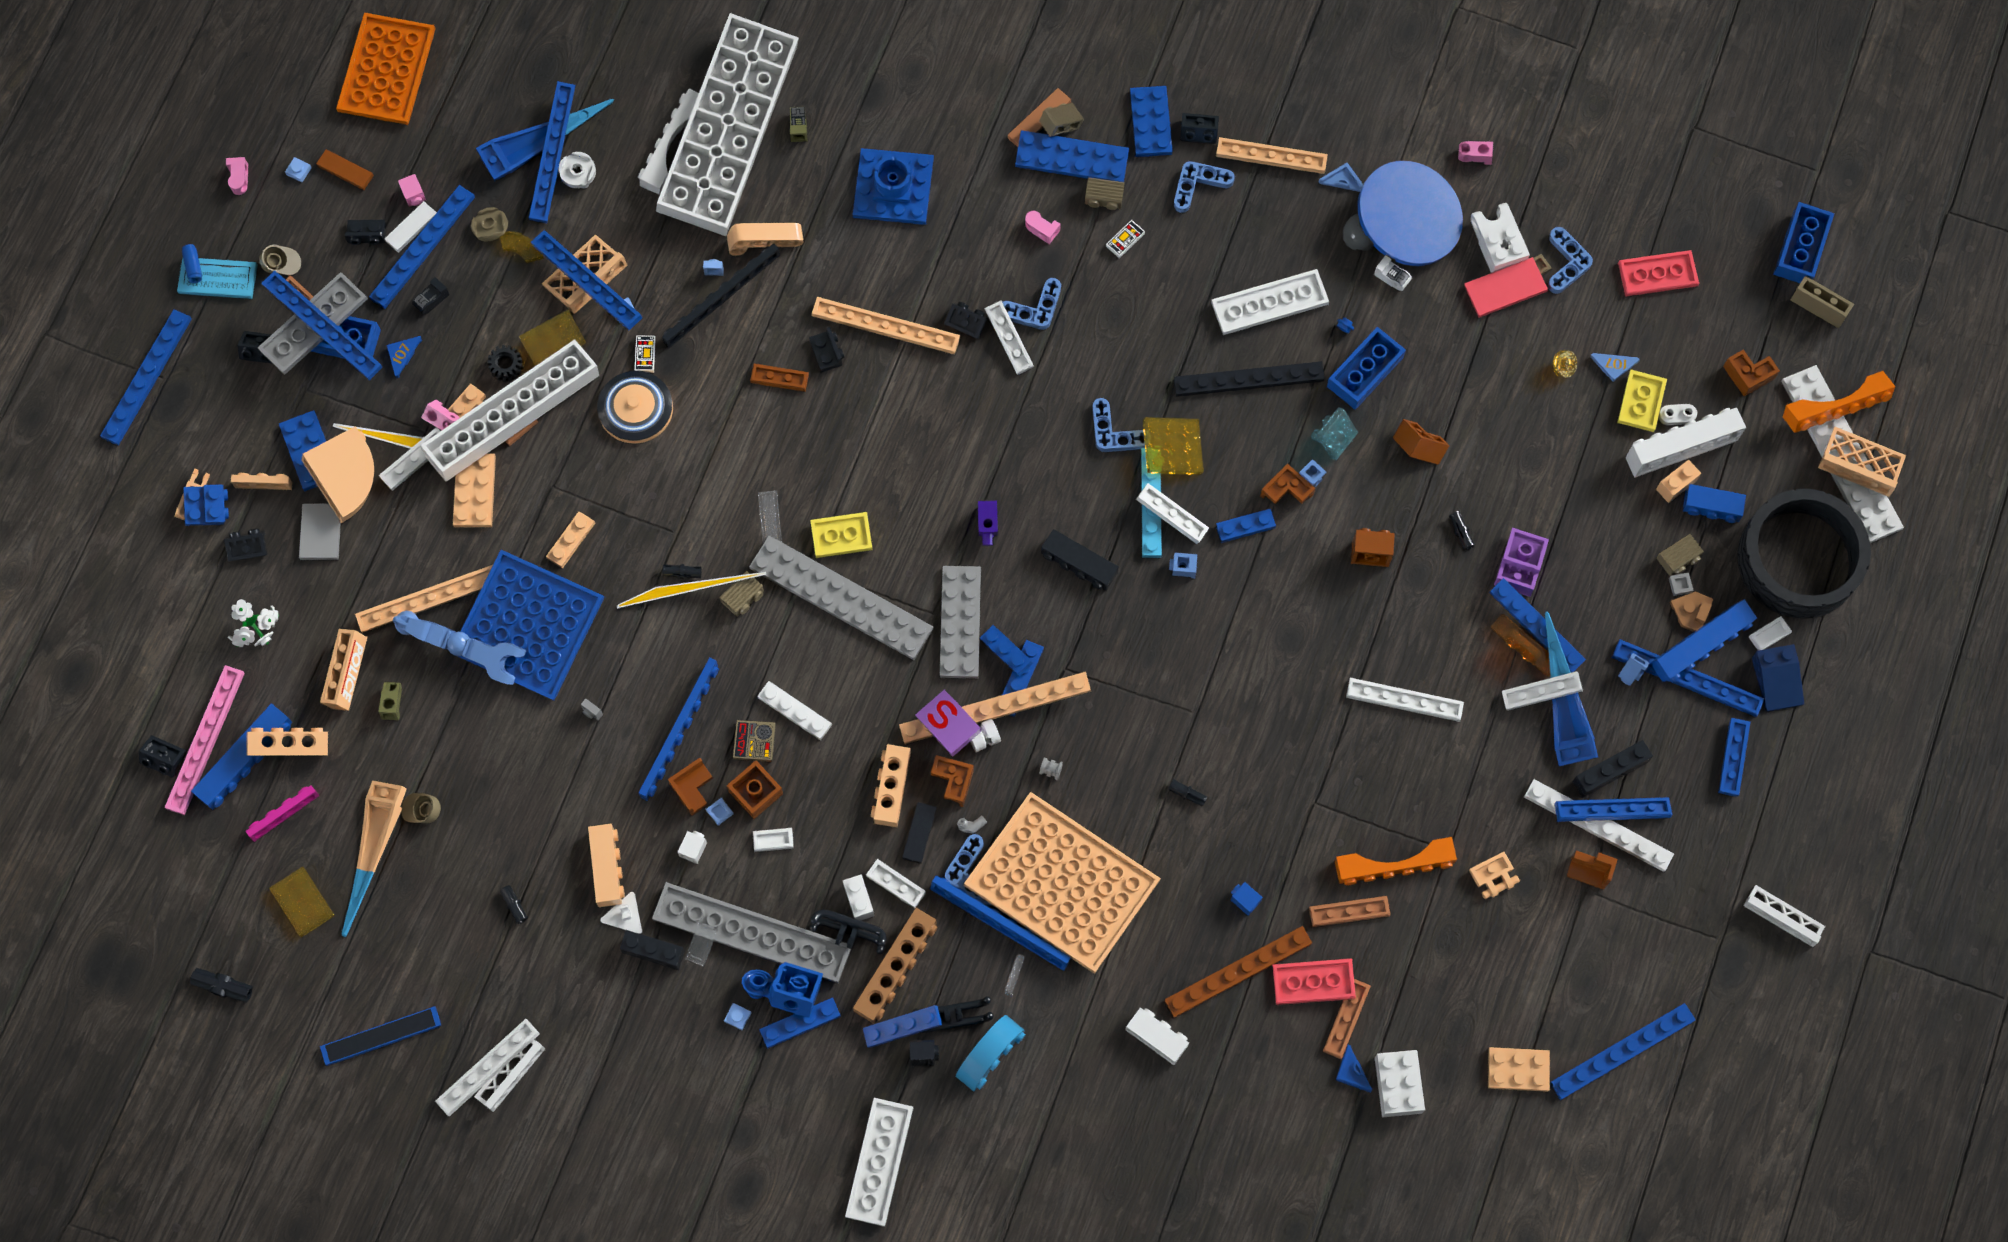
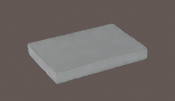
[299,504,341,560]

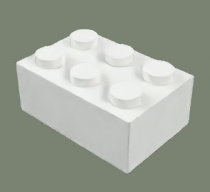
[1375,1050,1425,1117]

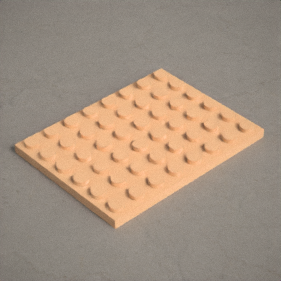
[964,792,1161,974]

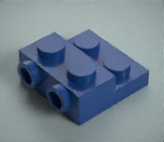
[183,485,229,526]

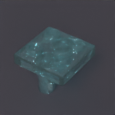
[1311,407,1358,460]

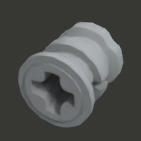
[1039,757,1063,780]

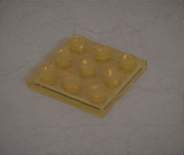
[1143,417,1204,474]

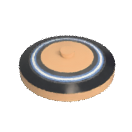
[597,371,673,443]

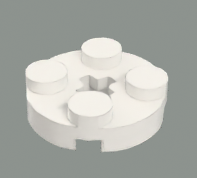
[559,152,596,189]

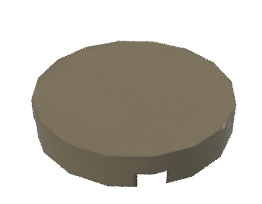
[471,207,508,241]

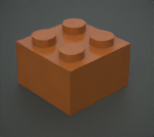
[1351,528,1395,567]
[727,760,783,819]

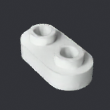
[1658,404,1697,425]

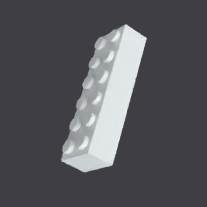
[1626,408,1746,478]

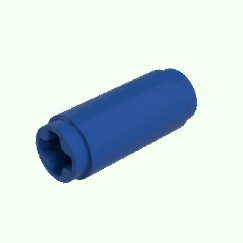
[182,244,202,283]

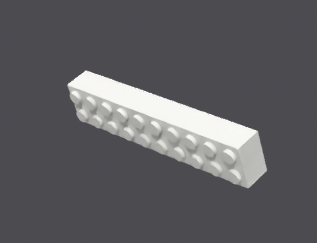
[421,339,599,481]

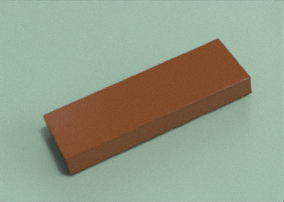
[316,149,374,190]
[750,364,809,392]

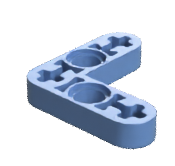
[1174,161,1234,213]
[1548,227,1593,294]
[1002,278,1061,330]
[1092,398,1150,452]
[945,834,992,906]

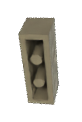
[1791,276,1854,328]

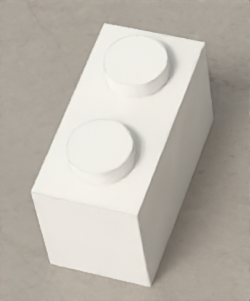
[843,874,874,921]

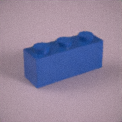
[1683,484,1746,523]

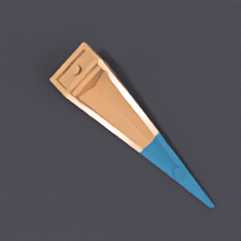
[342,781,406,937]

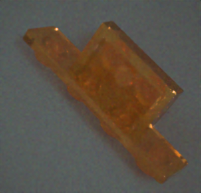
[1491,614,1551,677]

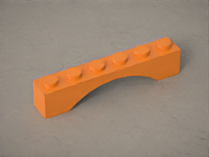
[1783,371,1895,433]
[1335,837,1457,885]

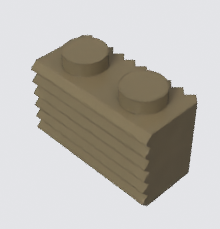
[1039,103,1084,137]
[1085,178,1125,210]
[1656,534,1704,576]
[720,571,764,617]

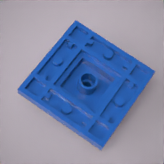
[853,148,934,225]

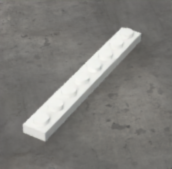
[1524,779,1674,872]

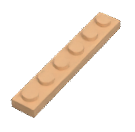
[1216,137,1328,174]

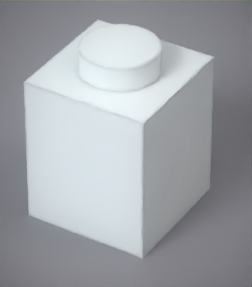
[678,831,707,864]

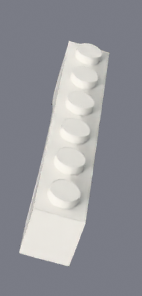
[638,89,699,195]

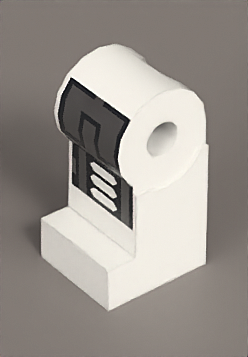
[1374,255,1412,291]

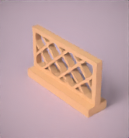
[542,235,627,314]
[1818,427,1906,497]

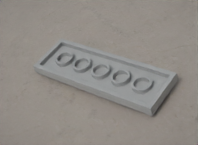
[258,272,367,375]
[940,566,981,679]

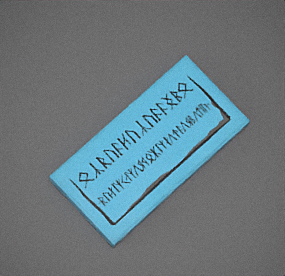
[177,258,258,299]

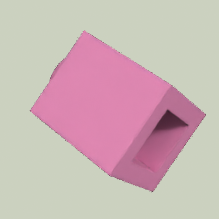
[398,174,426,207]

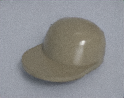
[259,245,301,275]
[401,793,441,824]

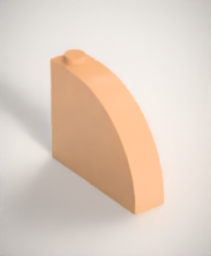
[301,426,374,523]

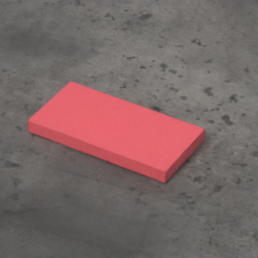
[1618,250,1699,296]
[1464,257,1548,318]
[1273,959,1356,1005]

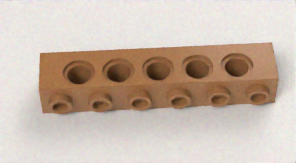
[853,908,938,1024]

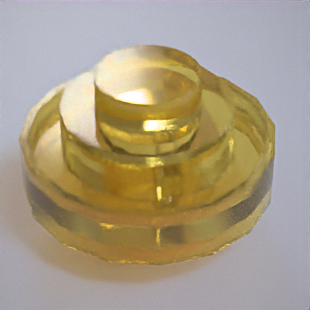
[1553,350,1577,378]

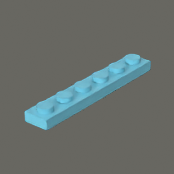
[1141,448,1162,558]

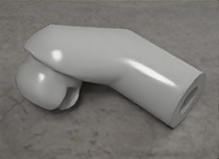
[957,815,987,834]

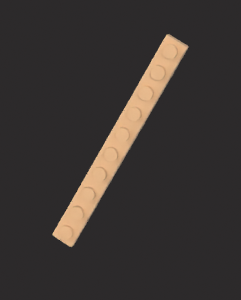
[899,672,1091,744]

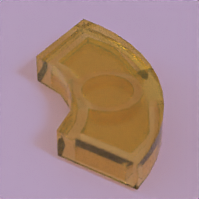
[500,231,544,263]

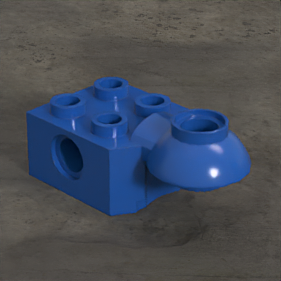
[742,962,823,1018]

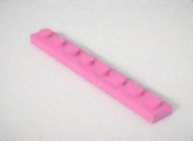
[165,665,245,815]

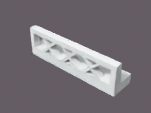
[1743,885,1825,947]
[474,1040,545,1112]

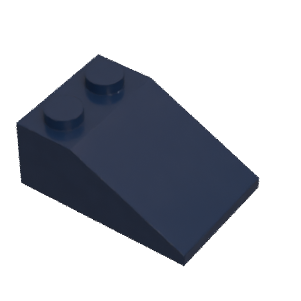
[1752,644,1804,712]

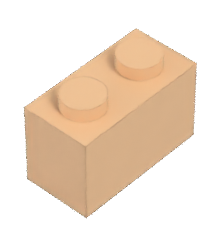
[1656,460,1701,503]

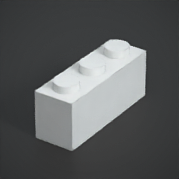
[1126,1008,1189,1065]

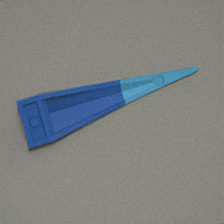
[476,99,614,181]
[1545,612,1598,766]

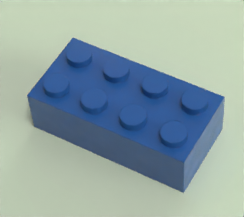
[1773,202,1835,283]
[311,316,381,359]
[1327,327,1406,410]

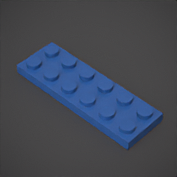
[1015,130,1129,182]

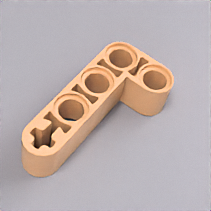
[727,223,803,256]

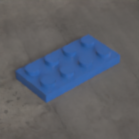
[1130,86,1172,157]
[279,410,326,492]

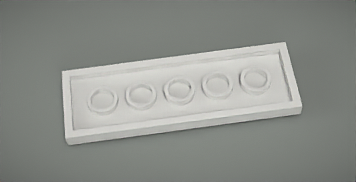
[1211,269,1329,335]
[845,1098,913,1227]

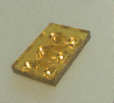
[518,310,586,366]
[269,867,335,937]

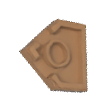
[1670,592,1713,632]

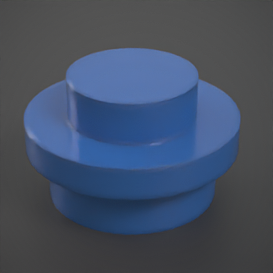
[1336,317,1354,334]

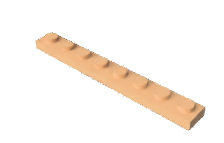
[812,297,960,355]
[355,565,493,633]

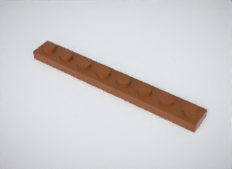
[1164,926,1312,1018]

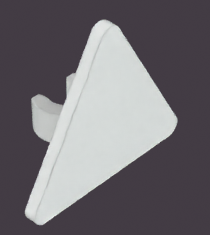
[601,892,642,934]

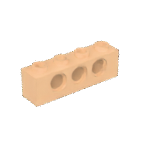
[246,728,328,756]
[871,744,911,827]

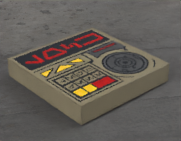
[733,720,776,762]

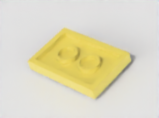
[1617,370,1667,432]
[811,512,872,558]

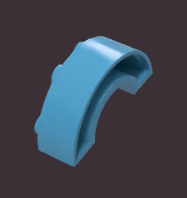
[956,1015,1026,1092]

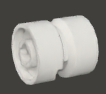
[970,719,1001,752]

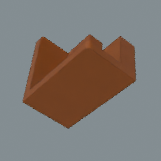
[1723,349,1780,396]
[1393,419,1449,464]
[1260,463,1315,504]
[931,755,974,807]
[668,758,713,816]
[1567,850,1618,890]

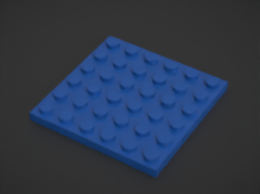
[451,550,605,701]

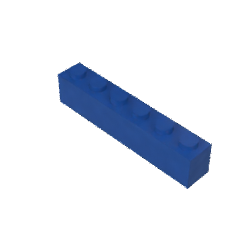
[1650,599,1757,682]
[191,703,292,810]

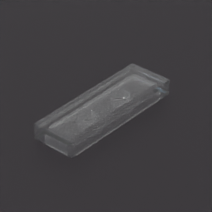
[758,490,782,544]

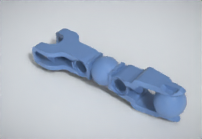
[393,610,526,685]

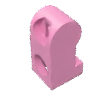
[1458,141,1493,165]
[226,157,248,195]
[1025,211,1060,245]
[421,400,460,430]

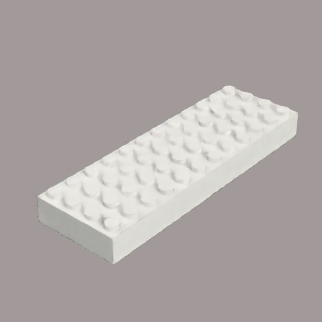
[656,13,799,236]

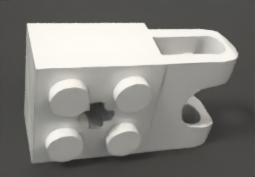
[1471,203,1530,273]

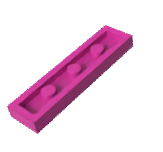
[246,785,319,842]

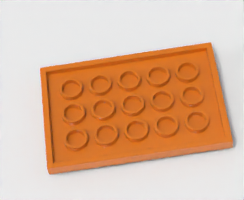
[336,13,435,125]

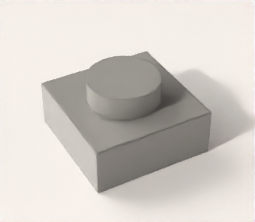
[1669,573,1693,596]
[581,699,603,720]

